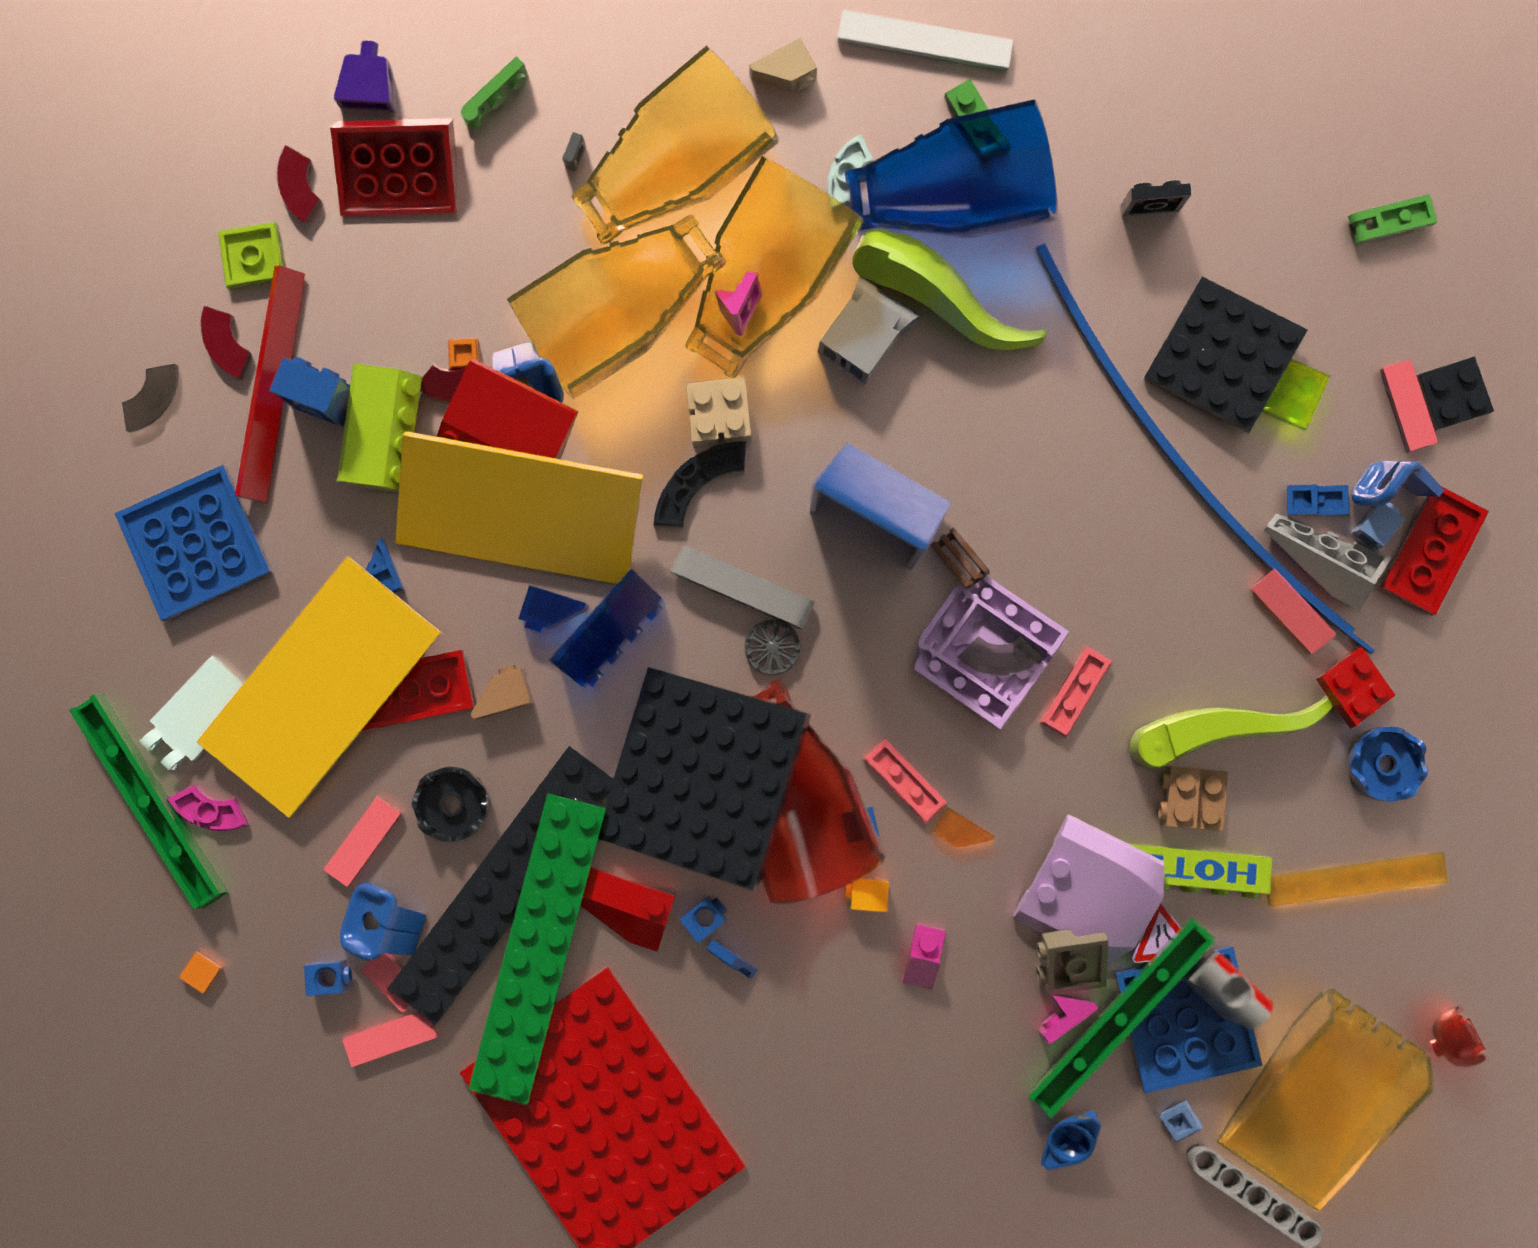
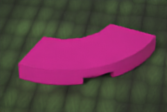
[167,785,249,831]

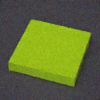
[218,222,284,290]

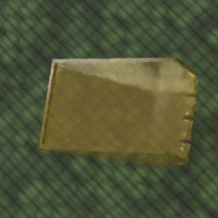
[1217,988,1434,1212]

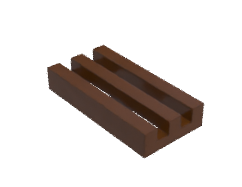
[930,527,990,591]

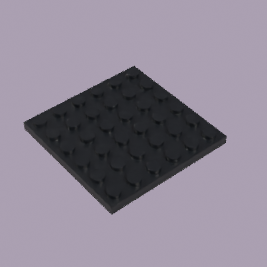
[598,667,811,891]

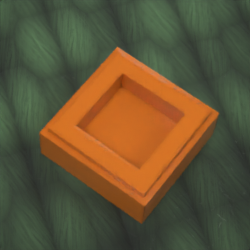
[448,338,479,370]
[178,951,223,994]

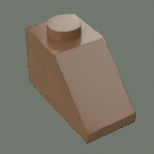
[471,665,534,720]

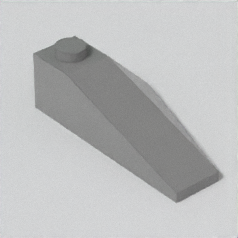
[1264,514,1391,611]

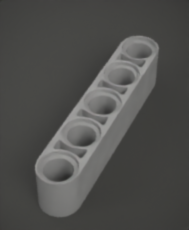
[670,545,815,630]
[1187,1144,1323,1248]

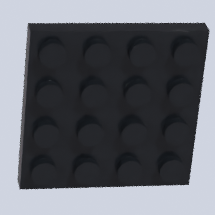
[1144,276,1308,433]

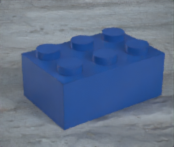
[269,357,350,428]

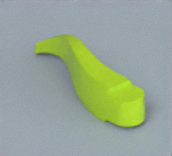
[852,228,1047,350]
[1129,694,1334,769]

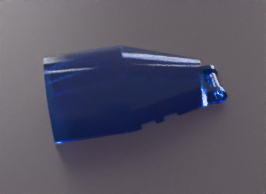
[845,99,1058,239]

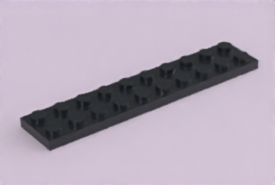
[387,746,615,1025]

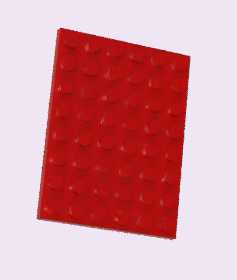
[459,966,746,1248]

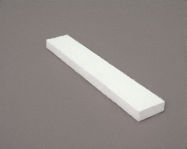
[837,10,1014,71]

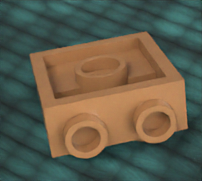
[1158,766,1228,831]

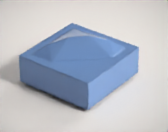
[1159,1100,1203,1142]

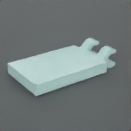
[139,656,243,771]

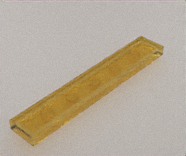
[1267,852,1449,906]

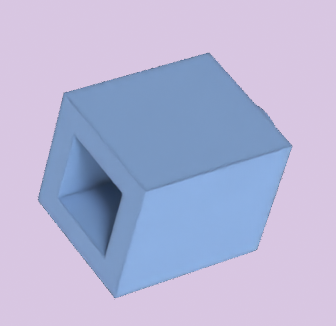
[1352,502,1405,550]

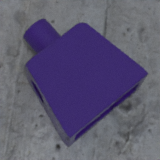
[334,40,395,112]

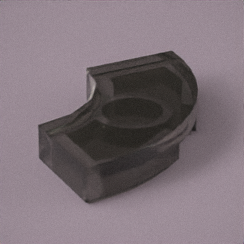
[122,364,179,433]
[957,636,1042,676]

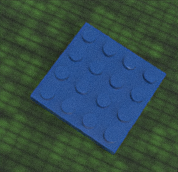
[114,465,273,621]
[1114,946,1263,1093]

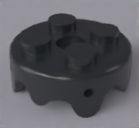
[412,767,490,842]

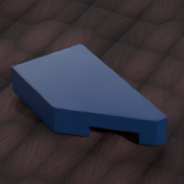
[366,538,405,593]
[707,937,758,979]

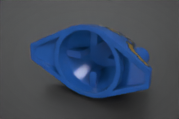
[1040,1111,1101,1170]

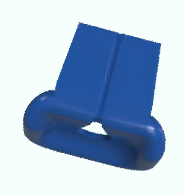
[493,340,564,403]
[1352,461,1444,506]
[340,882,426,961]

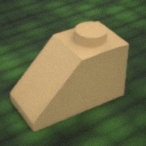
[749,38,817,91]

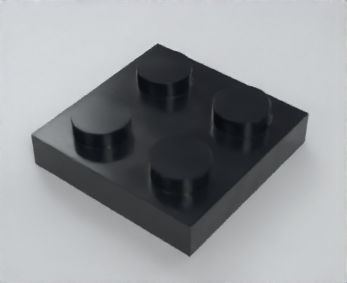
[1120,180,1191,217]
[1417,356,1494,431]

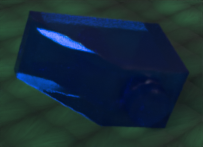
[518,585,589,633]

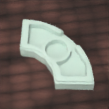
[827,134,873,212]

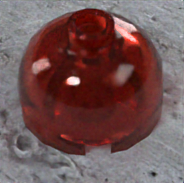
[1430,1004,1489,1068]

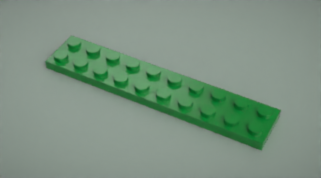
[468,793,606,1105]

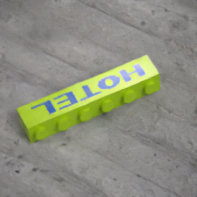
[1130,844,1273,899]

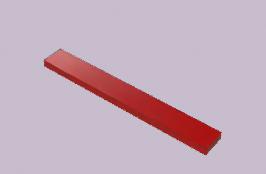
[235,265,305,502]

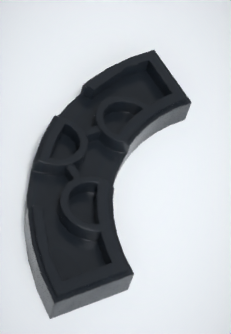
[653,442,746,528]

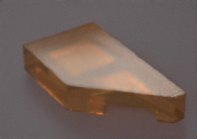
[932,807,995,848]

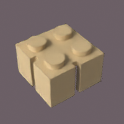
[686,377,752,448]

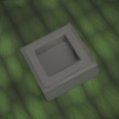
[562,132,586,171]

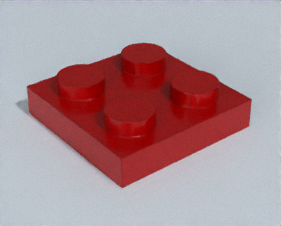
[1315,646,1396,728]

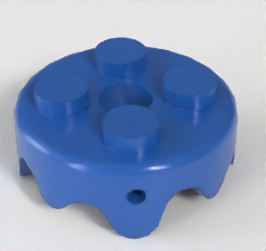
[1348,727,1428,802]

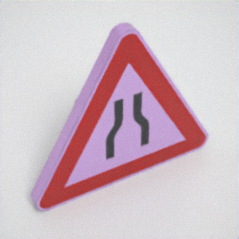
[1132,902,1180,963]

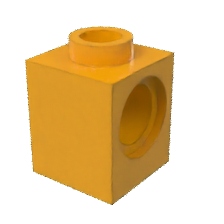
[845,878,889,912]

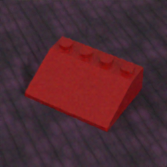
[330,118,457,216]
[436,358,579,460]

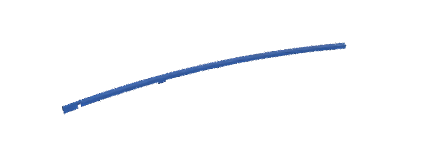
[1036,243,1375,654]

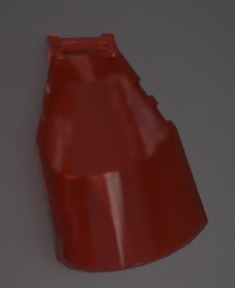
[751,678,886,904]

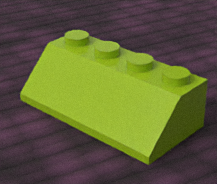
[337,363,422,492]

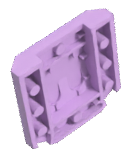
[914,576,1069,731]
[1013,814,1164,965]

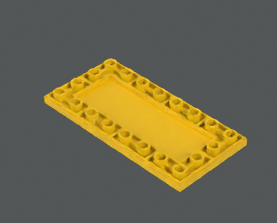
[395,431,643,586]
[196,556,442,818]

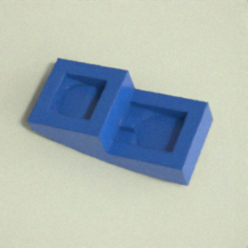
[1287,484,1349,516]

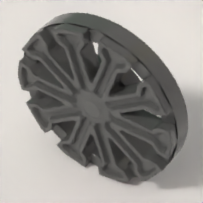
[745,619,800,675]

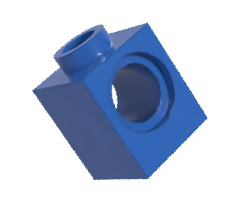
[679,895,727,943]
[304,960,352,996]

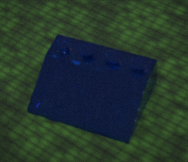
[549,568,664,688]

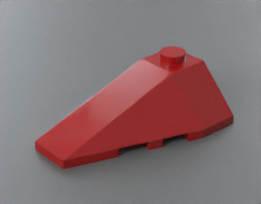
[580,866,677,952]

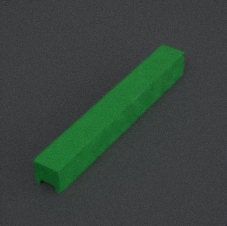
[69,694,229,910]
[1028,917,1215,1118]

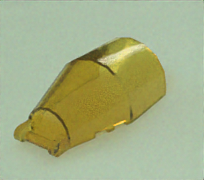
[572,45,779,244]
[685,156,865,378]
[507,215,726,400]

